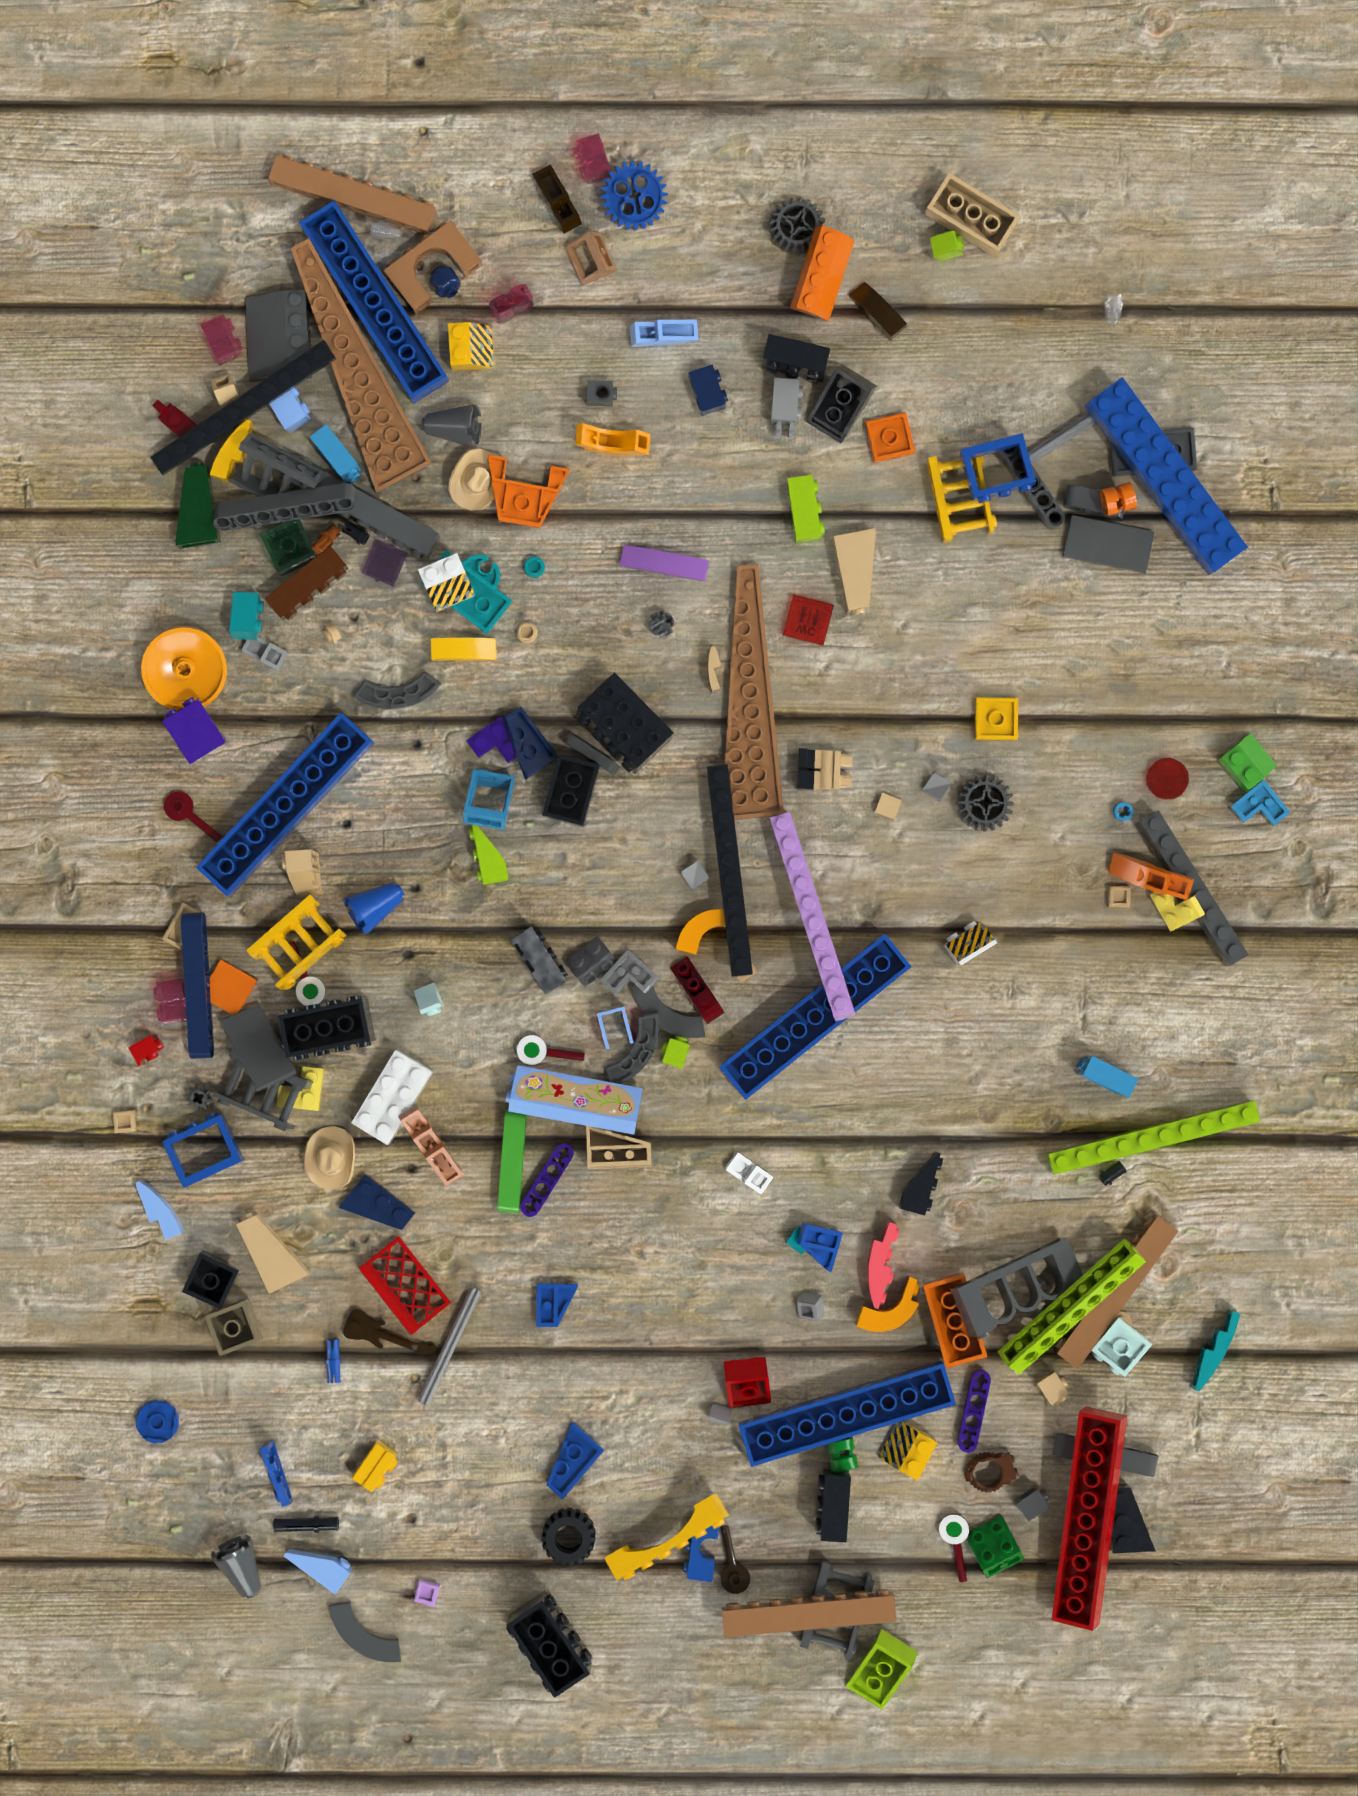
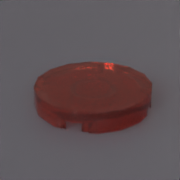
[1146,758,1189,800]

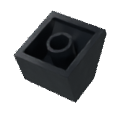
[182,1250,239,1310]

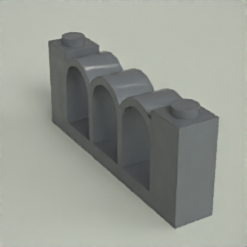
[950,1238,1083,1339]

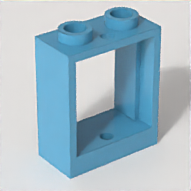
[310,424,362,483]
[463,769,515,830]
[1076,1055,1138,1098]

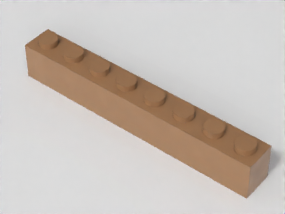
[268,155,437,235]
[1055,1214,1178,1369]
[722,1589,897,1637]

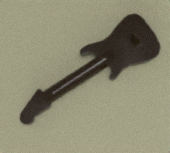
[343,1309,437,1354]

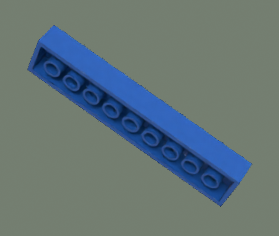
[299,200,449,404]
[1084,377,1248,575]
[196,712,375,897]
[719,934,912,1100]
[738,1360,956,1467]

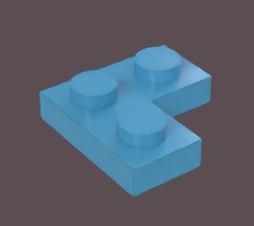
[1230,780,1291,826]

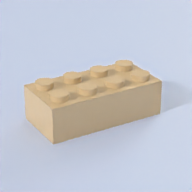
[925,173,1021,258]

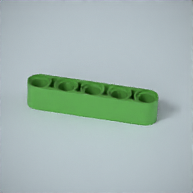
[498,1108,527,1214]

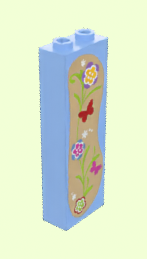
[505,1065,643,1134]

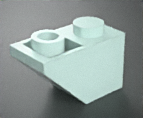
[414,983,445,1017]

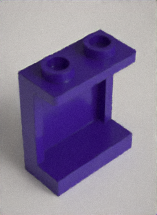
[162,697,227,764]

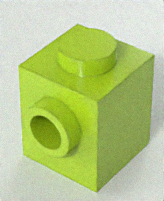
[930,230,965,262]
[661,1035,690,1069]

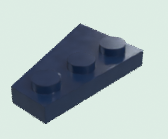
[503,707,558,780]
[339,1174,415,1230]

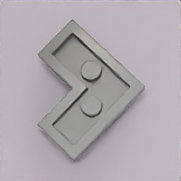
[600,950,659,996]

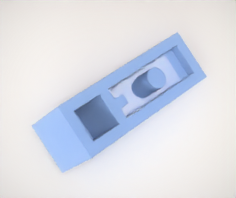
[284,1549,353,1594]

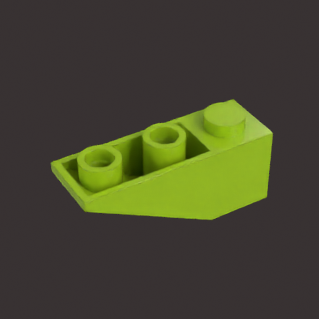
[469,825,510,886]

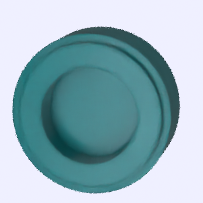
[524,556,545,578]

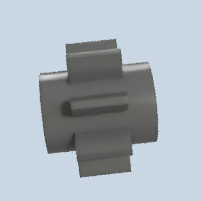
[648,610,674,638]
[186,1085,214,1111]

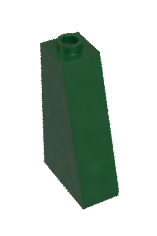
[175,463,221,549]

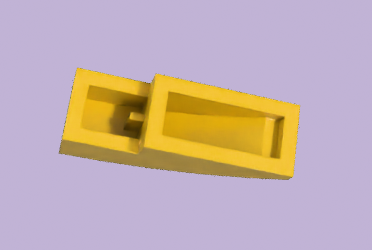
[210,420,254,483]
[431,638,497,662]

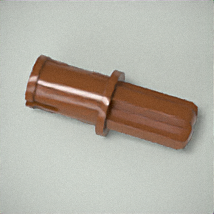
[312,525,340,554]

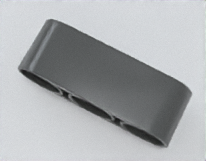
[1063,485,1124,520]

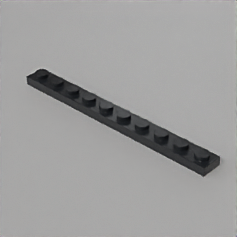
[151,340,337,475]
[706,764,753,977]

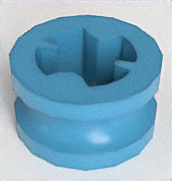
[1113,802,1133,821]

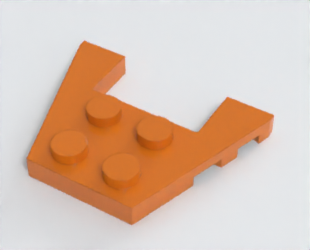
[488,454,569,528]

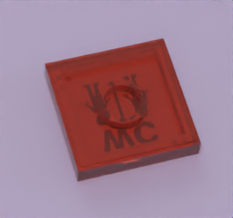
[783,594,834,646]

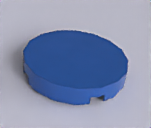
[136,1400,179,1443]

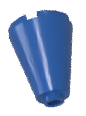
[343,883,404,935]

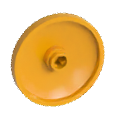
[141,626,227,711]

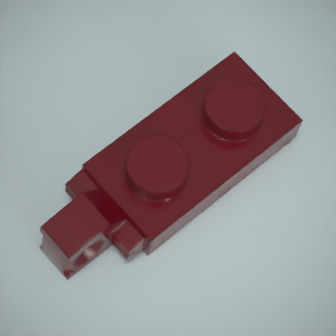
[152,399,197,437]

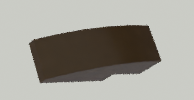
[532,164,582,234]
[849,282,907,341]

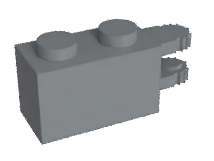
[771,378,803,440]

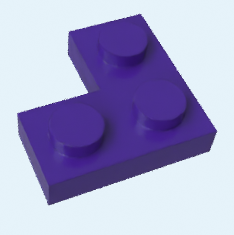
[466,716,517,763]

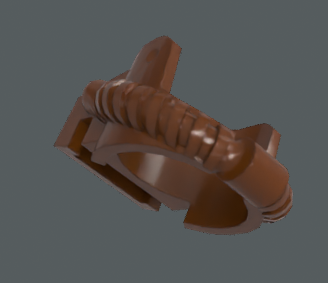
[964,1452,1018,1493]

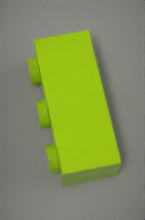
[787,475,825,544]

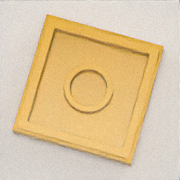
[975,697,1018,741]

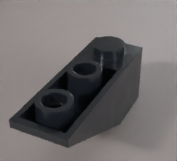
[899,1152,943,1215]

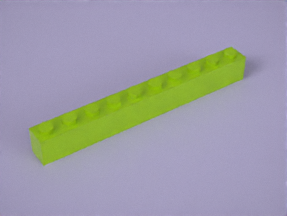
[1046,1100,1261,1175]

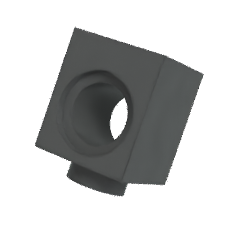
[587,381,617,406]
[1014,1486,1050,1522]

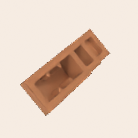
[398,1105,464,1186]

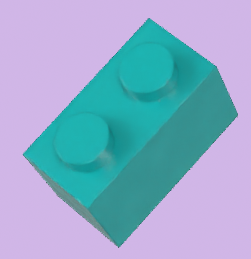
[229,592,264,640]

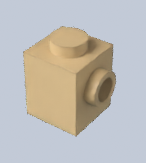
[211,373,240,409]
[1035,1370,1069,1405]

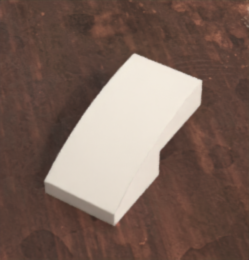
[724,1151,773,1195]

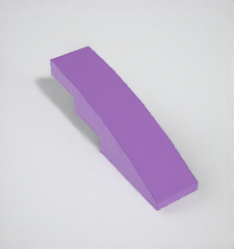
[620,545,709,581]

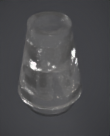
[370,218,401,239]
[1103,294,1124,325]

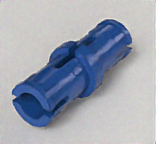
[325,1339,342,1383]

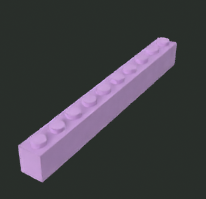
[770,812,856,1021]

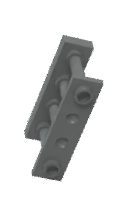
[229,433,324,520]
[212,1048,313,1131]
[799,1559,874,1661]

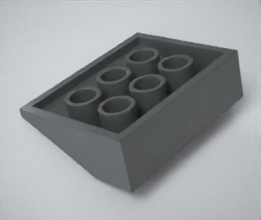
[246,290,312,382]

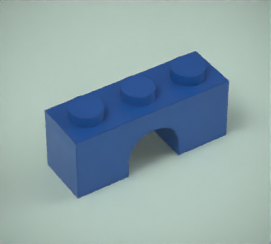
[683,1516,719,1582]

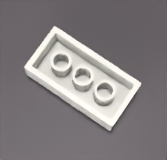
[351,1050,434,1145]

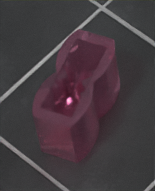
[573,133,612,184]
[489,284,534,323]
[201,314,244,366]
[154,979,187,1025]

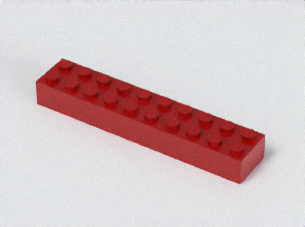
[1051,1406,1128,1631]

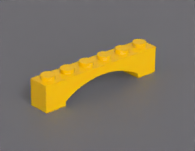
[604,1493,729,1581]

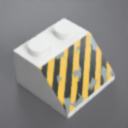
[418,553,475,612]
[944,921,997,966]

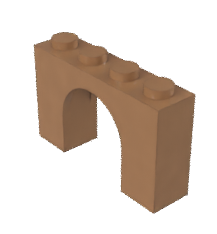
[384,220,482,315]

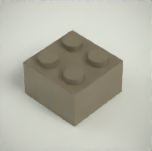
[204,1299,263,1356]

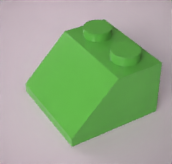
[1217,733,1277,792]

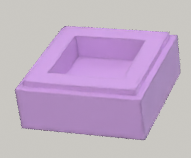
[414,1579,440,1607]

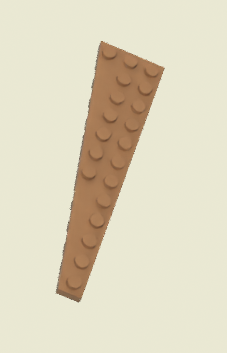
[291,238,432,493]
[725,564,784,820]

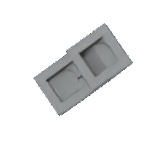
[241,637,288,671]

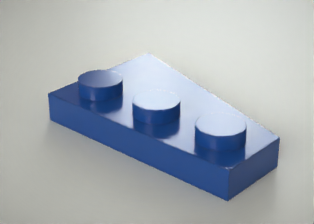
[547,1422,605,1499]
[259,1440,293,1507]

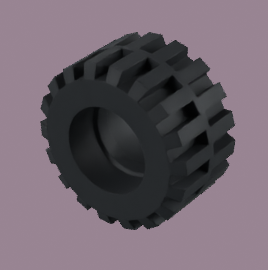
[542,1508,596,1566]

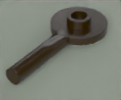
[720,1525,750,1594]

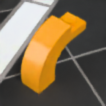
[575,423,651,456]
[676,909,748,955]
[855,1275,920,1332]

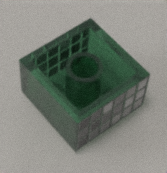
[260,519,318,576]

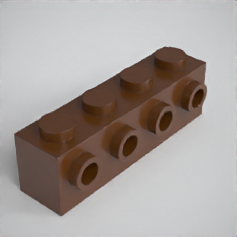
[264,546,349,621]

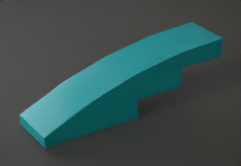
[1191,1309,1241,1391]

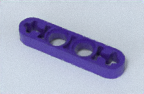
[521,1143,574,1217]
[957,1369,991,1453]

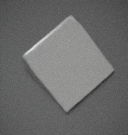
[708,1402,732,1426]

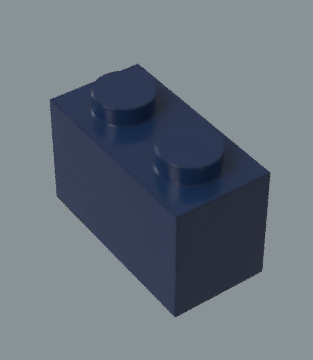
[688,364,728,416]

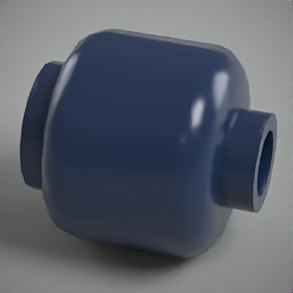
[430,266,461,298]

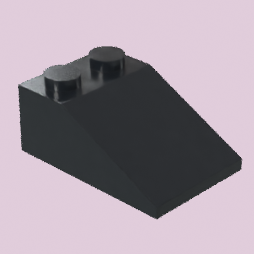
[806,364,877,443]

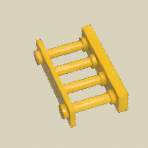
[926,456,997,543]
[246,895,347,991]

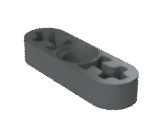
[564,733,620,775]

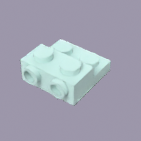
[1091,1316,1152,1377]

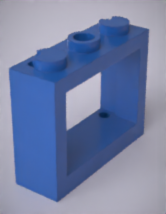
[959,433,1036,503]
[162,1112,244,1188]

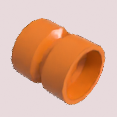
[1100,482,1137,516]

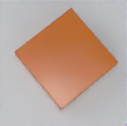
[865,412,915,463]
[208,959,258,1015]

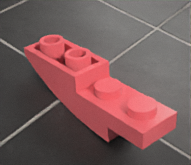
[867,1221,899,1309]

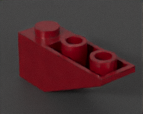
[670,956,725,1024]

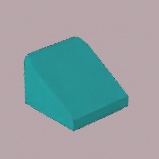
[785,1225,805,1255]

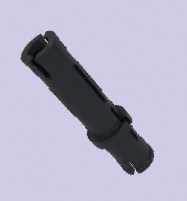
[273,1516,339,1533]

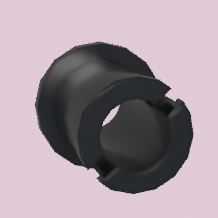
[342,521,370,545]
[1098,1161,1127,1186]

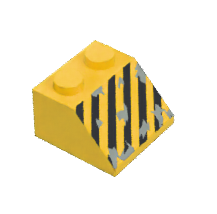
[448,322,494,371]
[878,1421,938,1481]

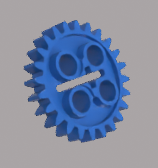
[600,160,668,231]

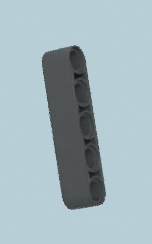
[997,447,1065,530]
[1052,1433,1159,1477]

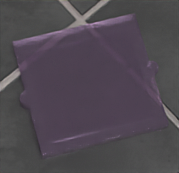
[361,539,408,587]

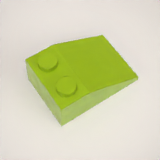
[846,1629,918,1710]

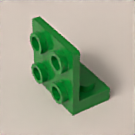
[966,1515,1025,1579]

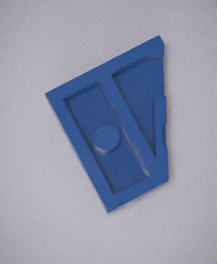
[797,1223,843,1272]
[536,1283,578,1327]

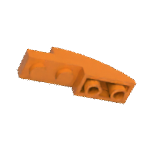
[1108,852,1194,900]

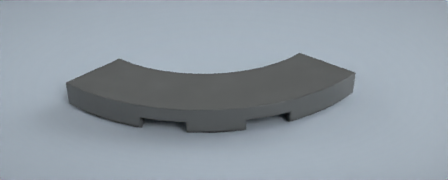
[353,671,442,709]
[632,985,705,1038]
[605,1012,660,1084]
[329,1602,401,1662]

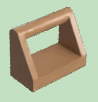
[565,232,616,286]

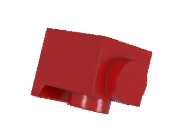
[129,1035,165,1066]

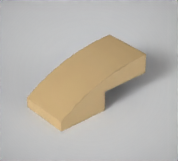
[708,646,722,693]

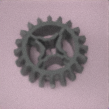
[769,197,825,254]
[956,775,1014,832]

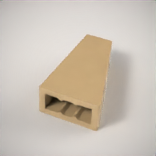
[833,528,876,615]
[236,1213,310,1294]

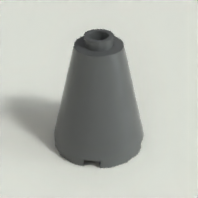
[422,404,482,447]
[211,1535,261,1599]

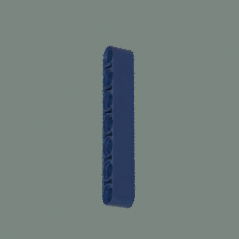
[181,912,214,1059]

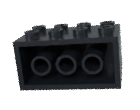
[576,672,674,774]
[278,995,376,1061]
[506,1590,593,1698]

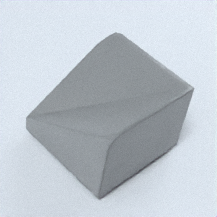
[922,772,952,802]
[680,861,710,890]
[797,1292,824,1321]

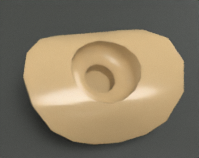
[448,448,505,511]
[304,1126,355,1190]

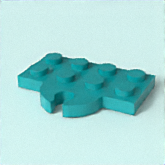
[420,550,513,635]

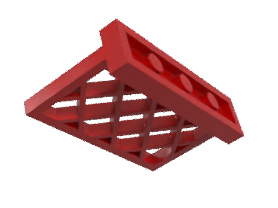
[358,1236,451,1335]

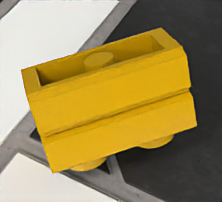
[351,1440,399,1492]

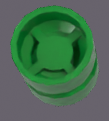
[826,1436,859,1472]

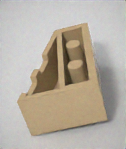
[282,849,322,897]
[586,1126,652,1170]

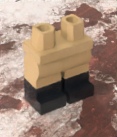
[797,748,853,791]

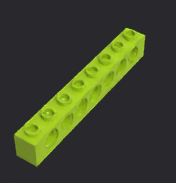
[997,1239,1146,1375]

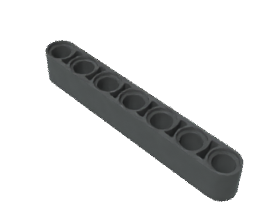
[213,483,356,531]

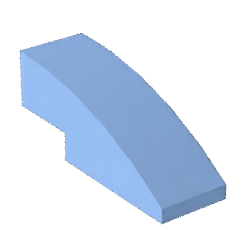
[630,320,699,347]
[135,1180,185,1240]

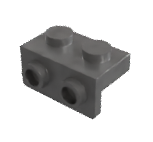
[564,936,617,987]

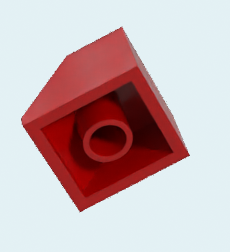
[723,1356,771,1408]

